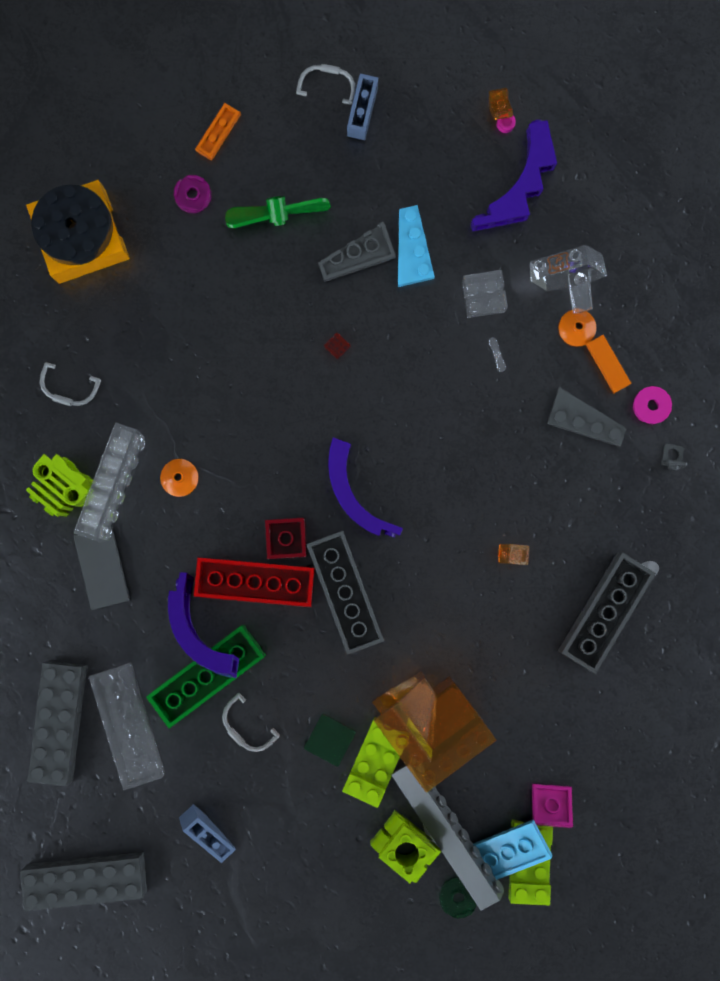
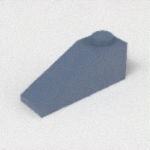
[179,804,236,863]

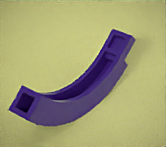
[328,438,403,538]
[168,572,239,678]

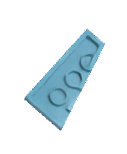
[398,205,435,287]

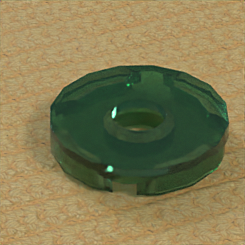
[439,877,477,919]

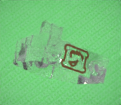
[530,245,607,314]

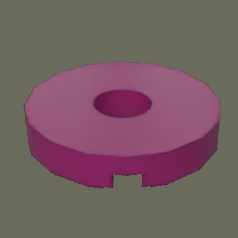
[633,386,672,425]

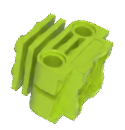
[26,454,98,517]
[370,810,441,883]

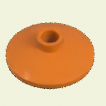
[558,309,596,347]
[160,459,199,497]

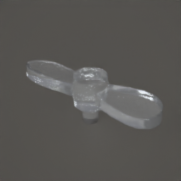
[489,338,506,372]

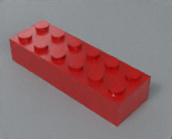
[194,557,315,607]

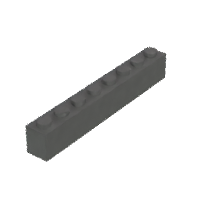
[391,757,504,910]

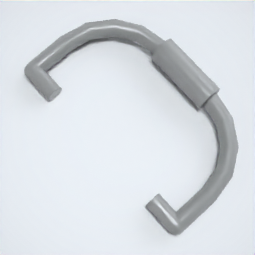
[296,64,356,105]
[39,362,101,406]
[222,693,280,752]

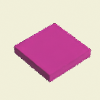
[532,784,573,828]

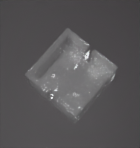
[462,270,508,318]

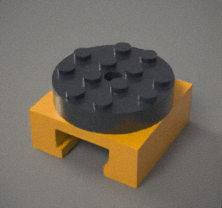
[26,179,130,284]

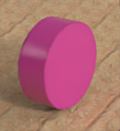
[496,112,516,133]

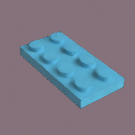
[473,819,553,880]

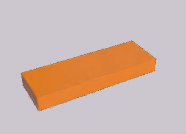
[195,103,241,161]
[586,335,632,394]

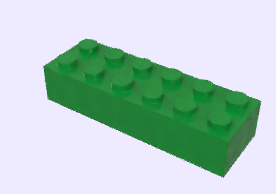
[146,624,266,728]

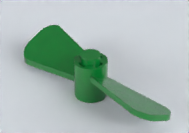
[225,196,331,228]

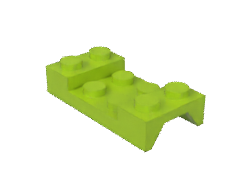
[342,717,410,808]
[508,819,553,906]

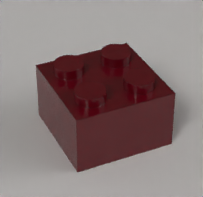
[265,518,307,559]

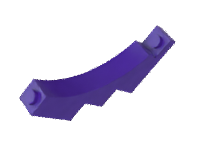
[471,120,557,232]

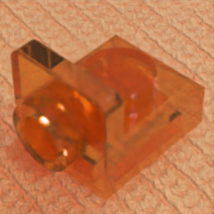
[489,88,513,120]
[498,544,529,565]

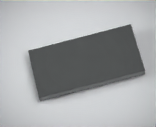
[73,526,130,610]

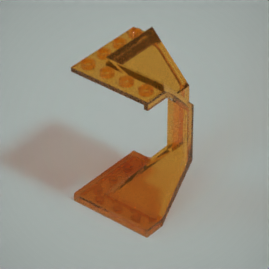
[372,672,496,793]

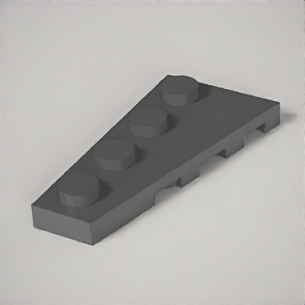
[318,221,396,282]
[547,387,626,447]

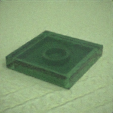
[304,713,356,767]

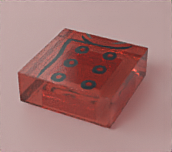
[324,333,351,360]

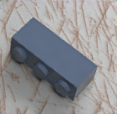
[347,73,378,140]

